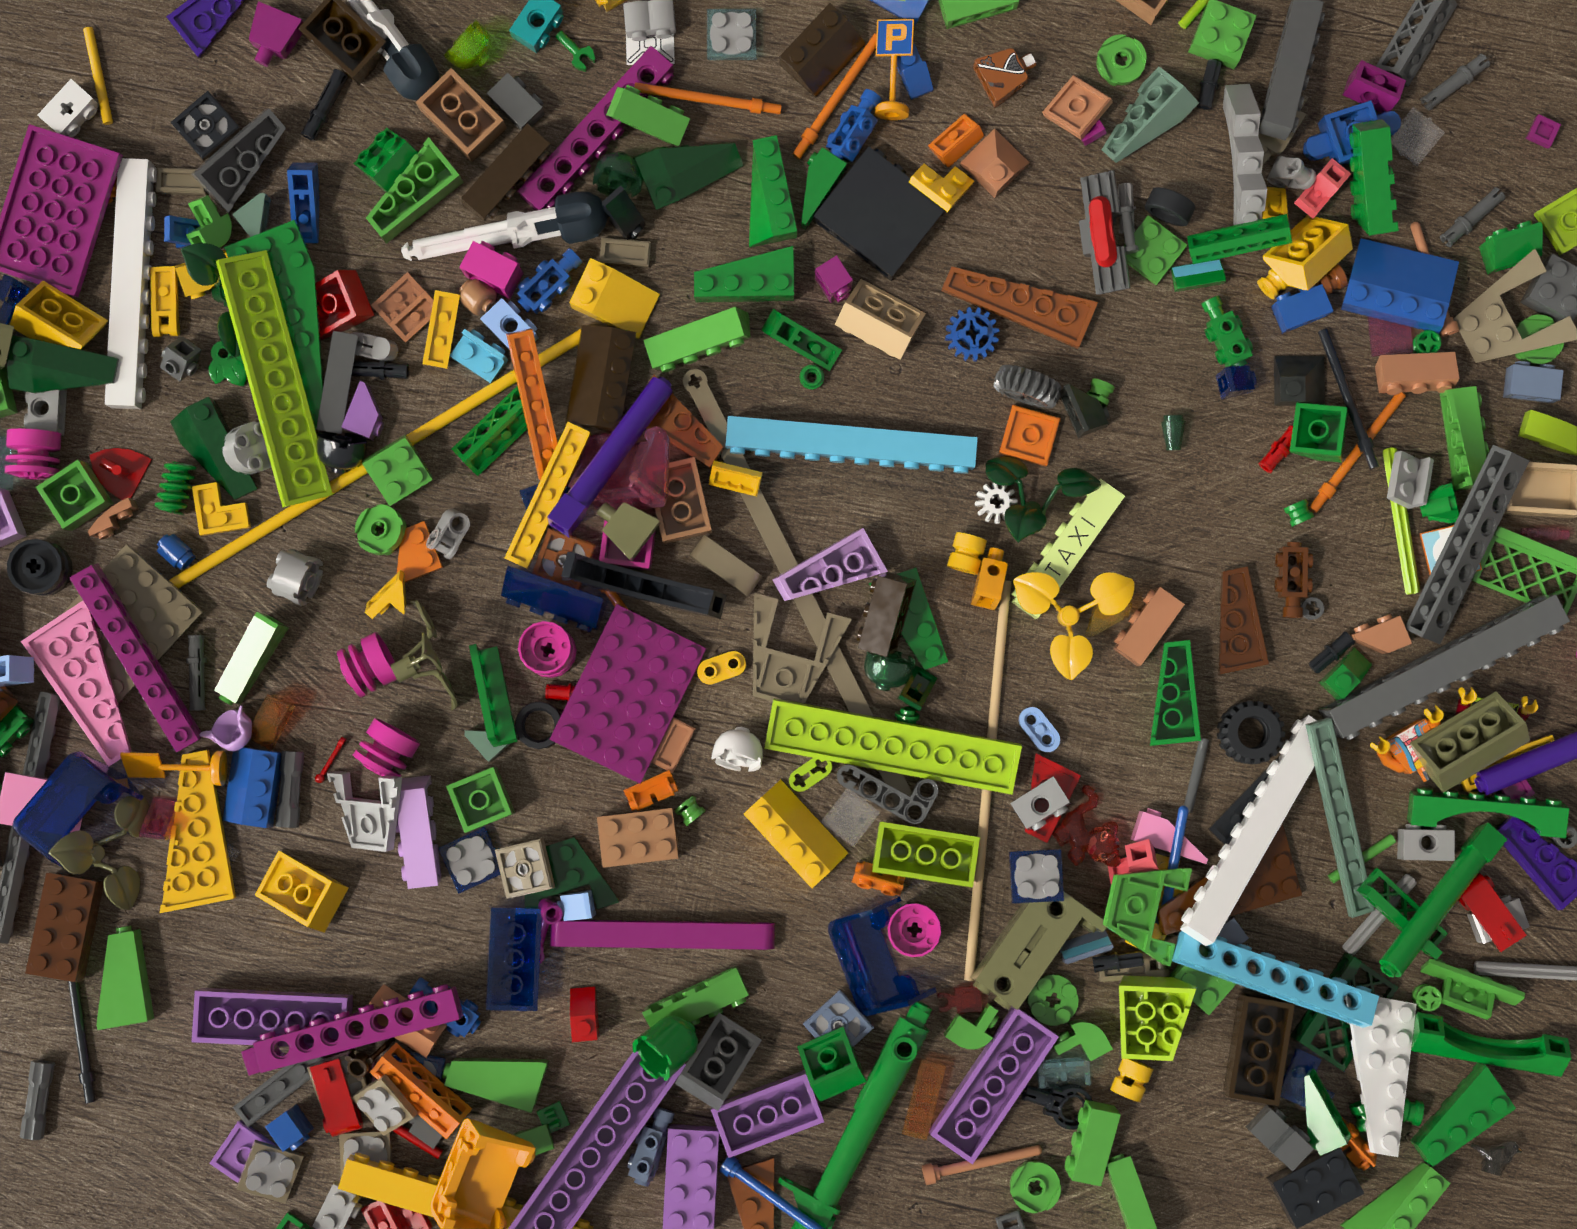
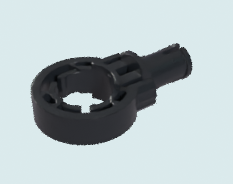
[1022,1084,1093,1130]

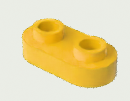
[697,651,746,685]

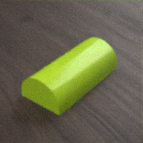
[872,822,980,888]

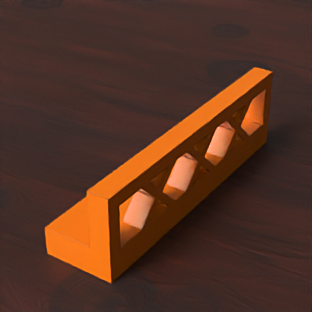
[370,1043,472,1139]

